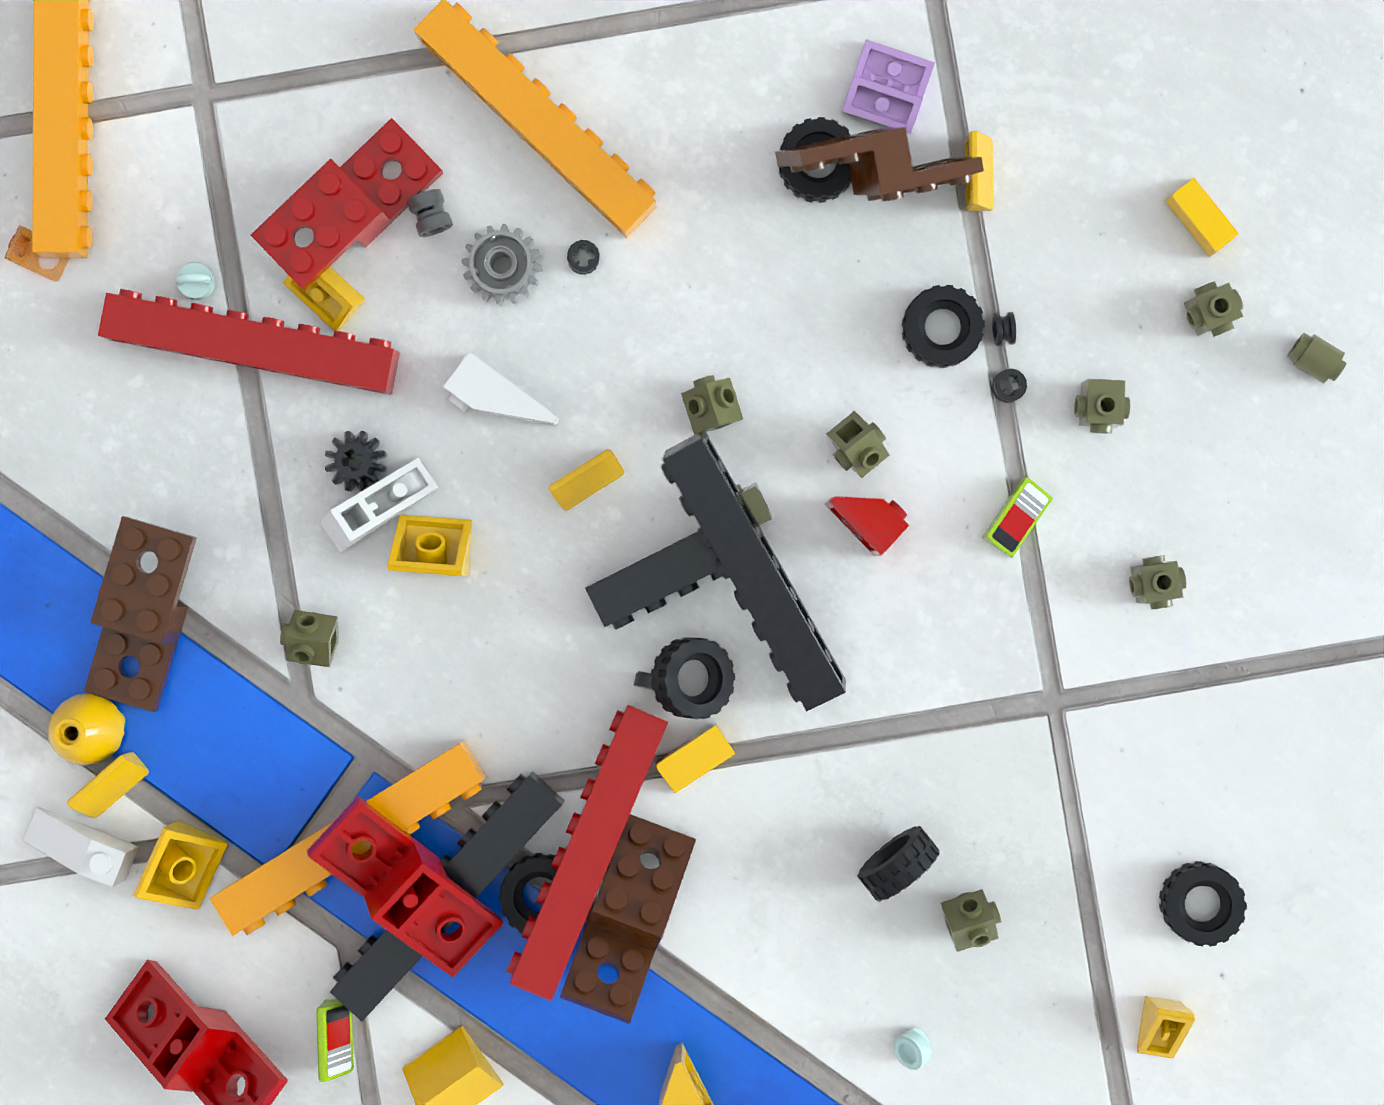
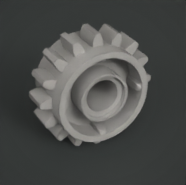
[462,224,543,306]

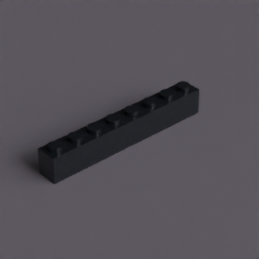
[661,430,846,712]
[330,771,565,1022]

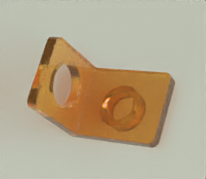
[5,225,70,282]

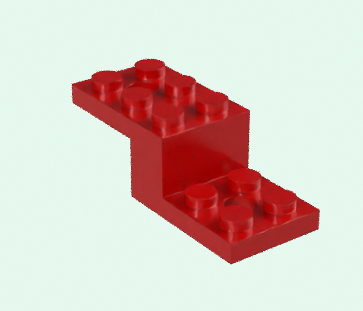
[250,118,444,291]
[307,796,503,978]
[105,960,288,1105]

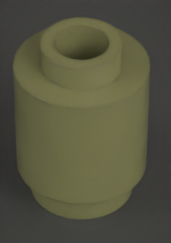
[1287,333,1347,383]

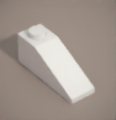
[443,352,560,426]
[320,457,439,552]
[23,806,139,887]

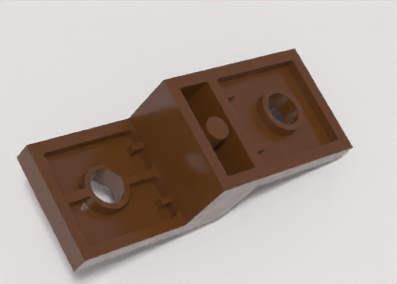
[775,127,984,201]
[84,516,197,712]
[559,814,696,1024]

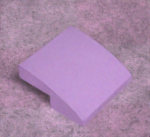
[842,39,935,134]

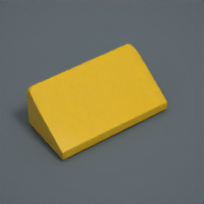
[965,131,994,211]
[1165,178,1239,257]
[283,267,365,331]
[548,449,624,511]
[655,723,736,793]
[66,752,149,818]

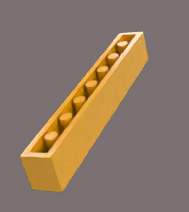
[32,0,94,259]
[413,0,657,238]
[209,740,487,936]

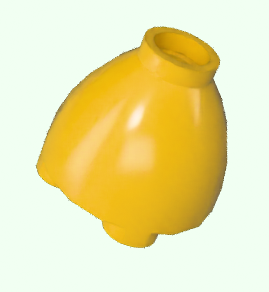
[48,693,126,765]

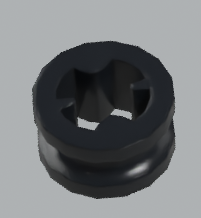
[567,240,600,275]
[992,312,1016,346]
[991,369,1027,403]

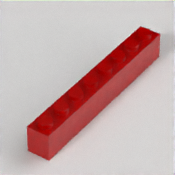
[98,289,400,395]
[506,705,668,1001]

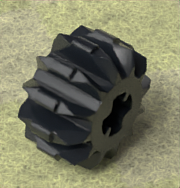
[325,431,387,492]

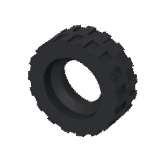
[779,117,852,203]
[901,285,985,368]
[651,637,735,719]
[857,826,940,902]
[499,853,557,934]
[1159,861,1247,947]

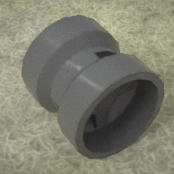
[407,189,453,237]

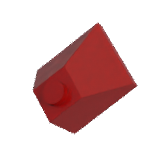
[825,496,909,556]

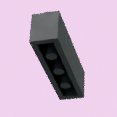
[585,531,723,630]

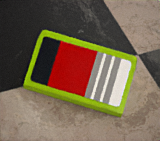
[982,477,1053,558]
[316,999,354,1082]

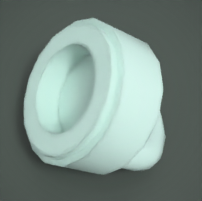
[175,262,216,300]
[894,1028,931,1070]

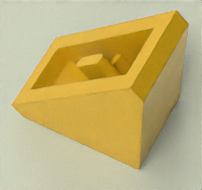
[1137,996,1195,1059]

